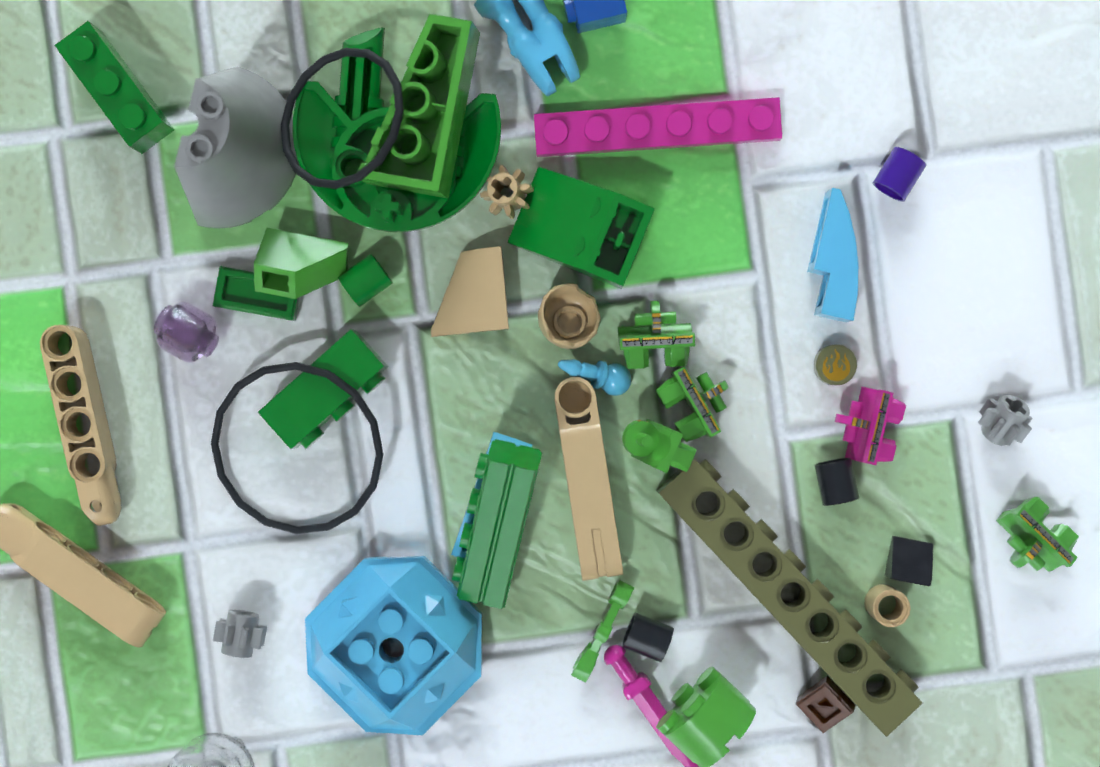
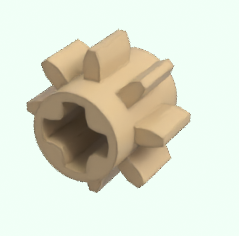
[480,165,534,219]

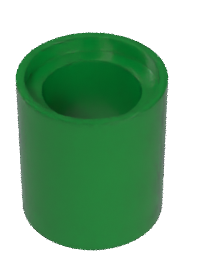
[338,253,393,307]

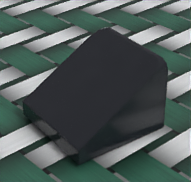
[885,536,933,586]

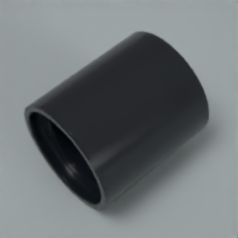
[814,457,859,506]
[622,612,674,663]

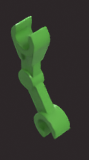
[571,580,634,683]

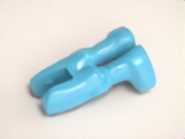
[474,0,580,96]

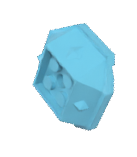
[305,556,482,735]

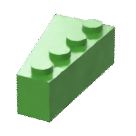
[358,14,480,198]

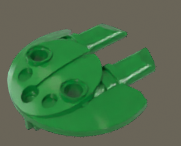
[293,27,501,232]

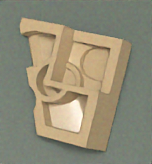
[431,246,509,337]

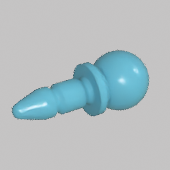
[558,359,632,396]

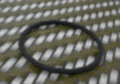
[281,48,404,189]

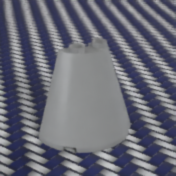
[174,67,299,228]

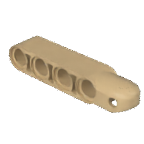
[40,325,122,526]
[555,377,623,581]
[0,503,166,648]

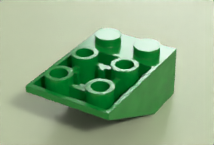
[507,167,655,289]

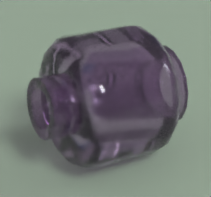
[154,302,219,363]

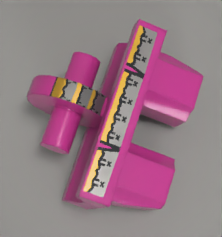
[835,387,906,466]

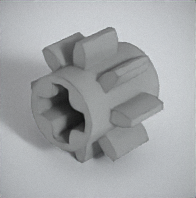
[978,395,1033,446]
[213,610,267,658]

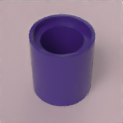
[872,147,927,202]

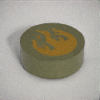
[813,344,857,385]

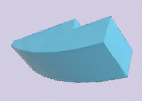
[807,188,859,323]

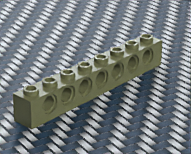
[656,458,923,737]

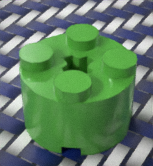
[656,666,756,767]

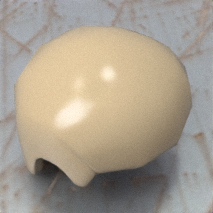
[538,283,601,350]

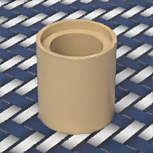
[864,584,910,627]

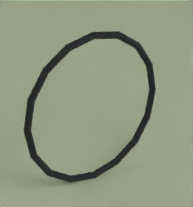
[211,362,384,534]

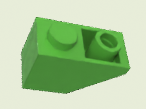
[254,228,348,299]

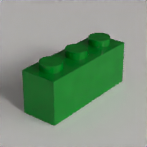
[54,21,175,154]
[258,329,388,449]

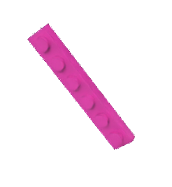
[534,97,782,157]

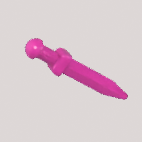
[604,645,698,767]

